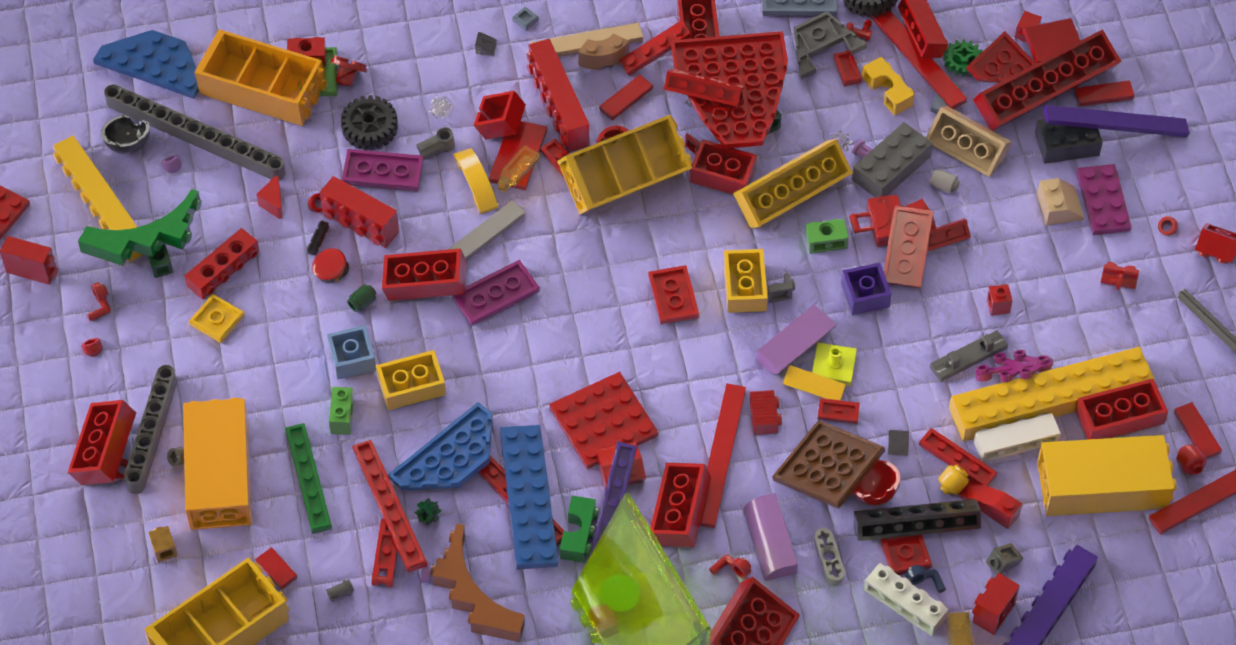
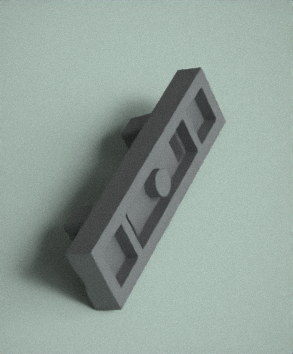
[930,330,1008,382]

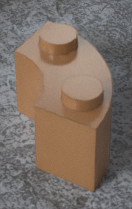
[578,33,630,70]

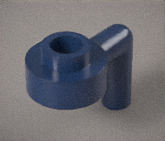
[905,565,946,593]

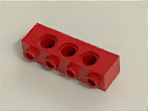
[184,228,260,300]

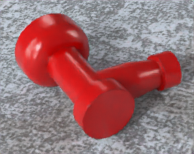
[846,20,873,42]

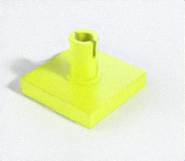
[812,342,857,386]

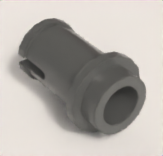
[326,579,354,602]

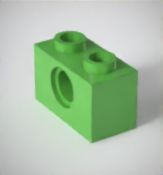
[805,219,849,254]
[329,387,354,435]

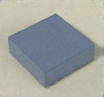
[512,6,539,31]

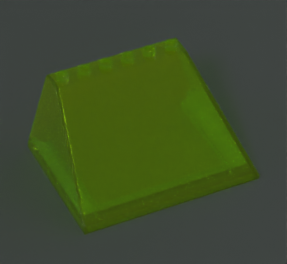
[569,492,711,645]

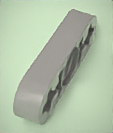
[814,528,845,585]

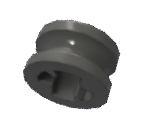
[167,447,184,466]

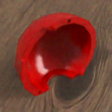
[852,460,900,506]

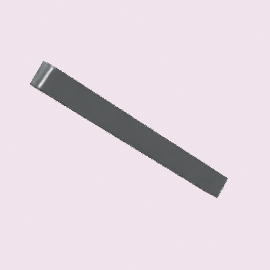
[104,84,286,181]

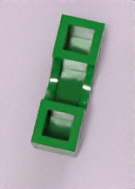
[560,495,599,563]

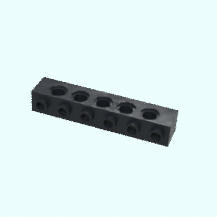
[854,499,981,541]

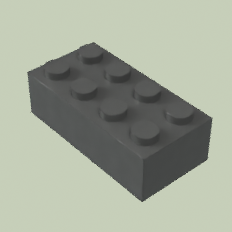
[852,122,933,197]

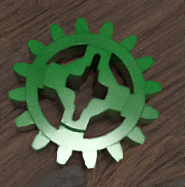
[943,39,983,77]

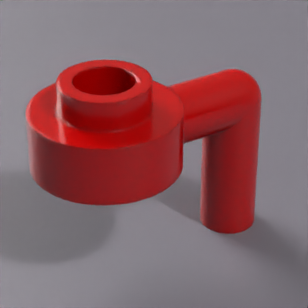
[87,282,111,321]
[709,555,751,579]

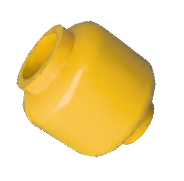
[938,464,969,495]

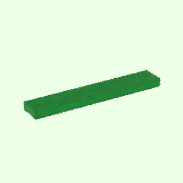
[285,423,332,534]

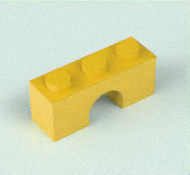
[862,57,915,116]

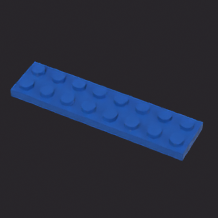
[500,425,559,570]

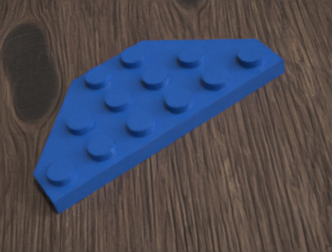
[93,30,199,99]
[388,402,493,491]

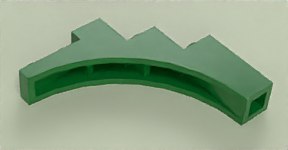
[78,189,202,266]

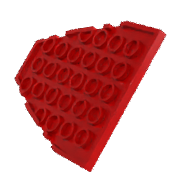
[671,31,788,149]

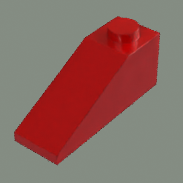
[958,480,1023,529]

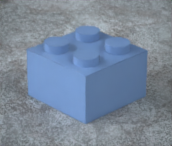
[327,325,376,380]

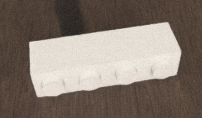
[974,413,1061,463]

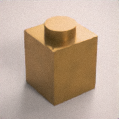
[148,526,178,562]

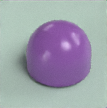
[161,155,182,173]

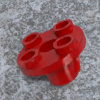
[330,55,367,87]

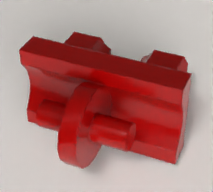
[1100,262,1139,290]

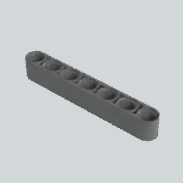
[124,365,177,494]

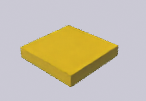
[189,294,245,343]

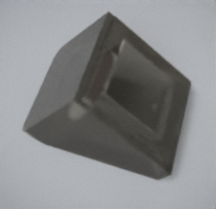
[475,32,497,56]
[888,430,909,456]

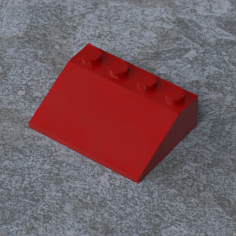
[703,577,800,645]

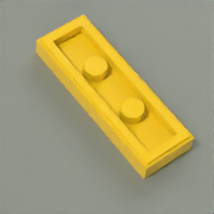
[783,365,847,400]

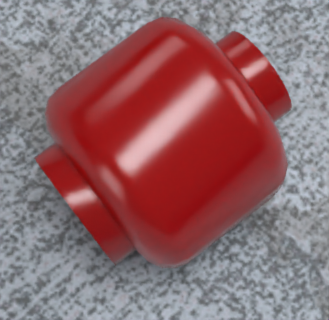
[1176,444,1207,475]

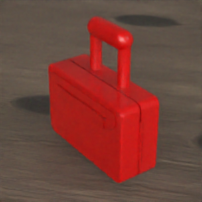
[849,195,903,247]

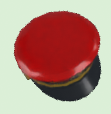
[312,248,349,283]

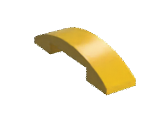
[453,148,498,214]

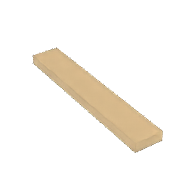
[530,22,643,56]

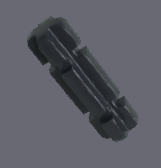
[307,220,329,255]

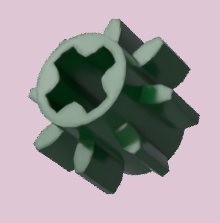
[415,498,442,525]

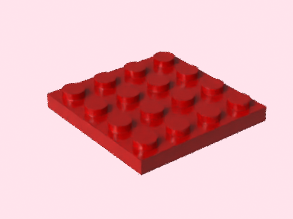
[549,371,659,470]

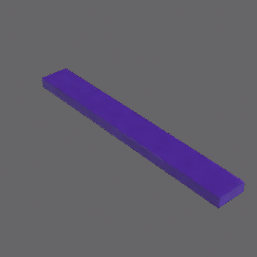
[1044,105,1190,137]

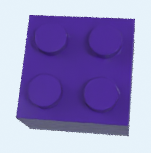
[841,262,892,315]

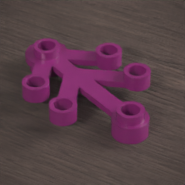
[975,350,1053,382]

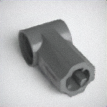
[416,127,455,160]

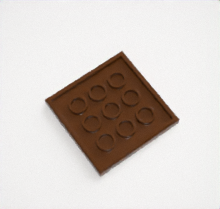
[772,420,885,509]

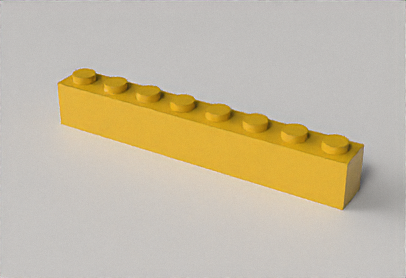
[53,135,143,263]

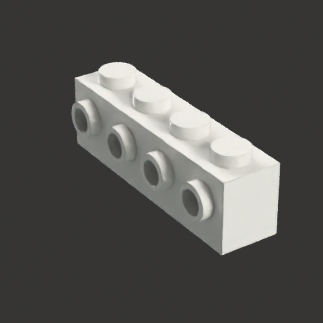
[864,563,948,636]

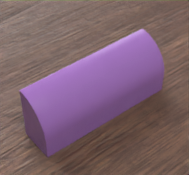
[756,304,836,374]
[743,493,798,581]

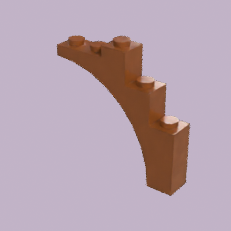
[430,524,525,642]

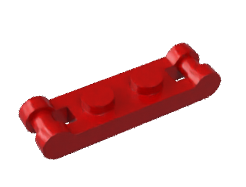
[371,518,398,587]

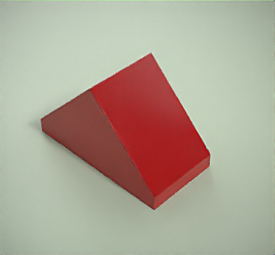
[256,176,283,219]

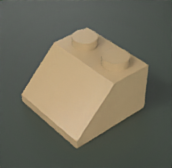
[1037,178,1084,225]

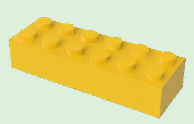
[733,139,853,228]

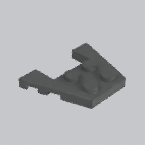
[793,11,867,79]

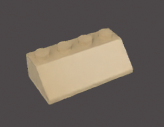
[926,106,1012,177]

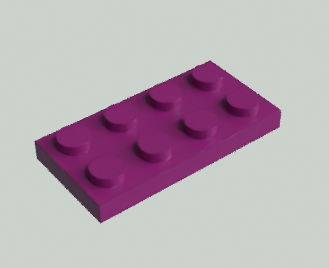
[342,149,424,191]
[1077,164,1132,235]
[452,259,540,326]

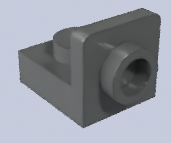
[767,273,795,303]
[986,543,1023,575]

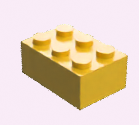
[723,249,768,313]
[376,350,446,411]

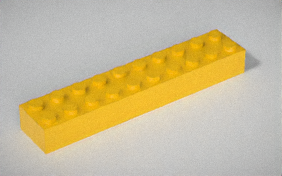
[949,346,1155,442]

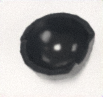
[101,114,150,154]

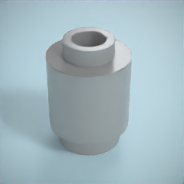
[930,169,960,194]

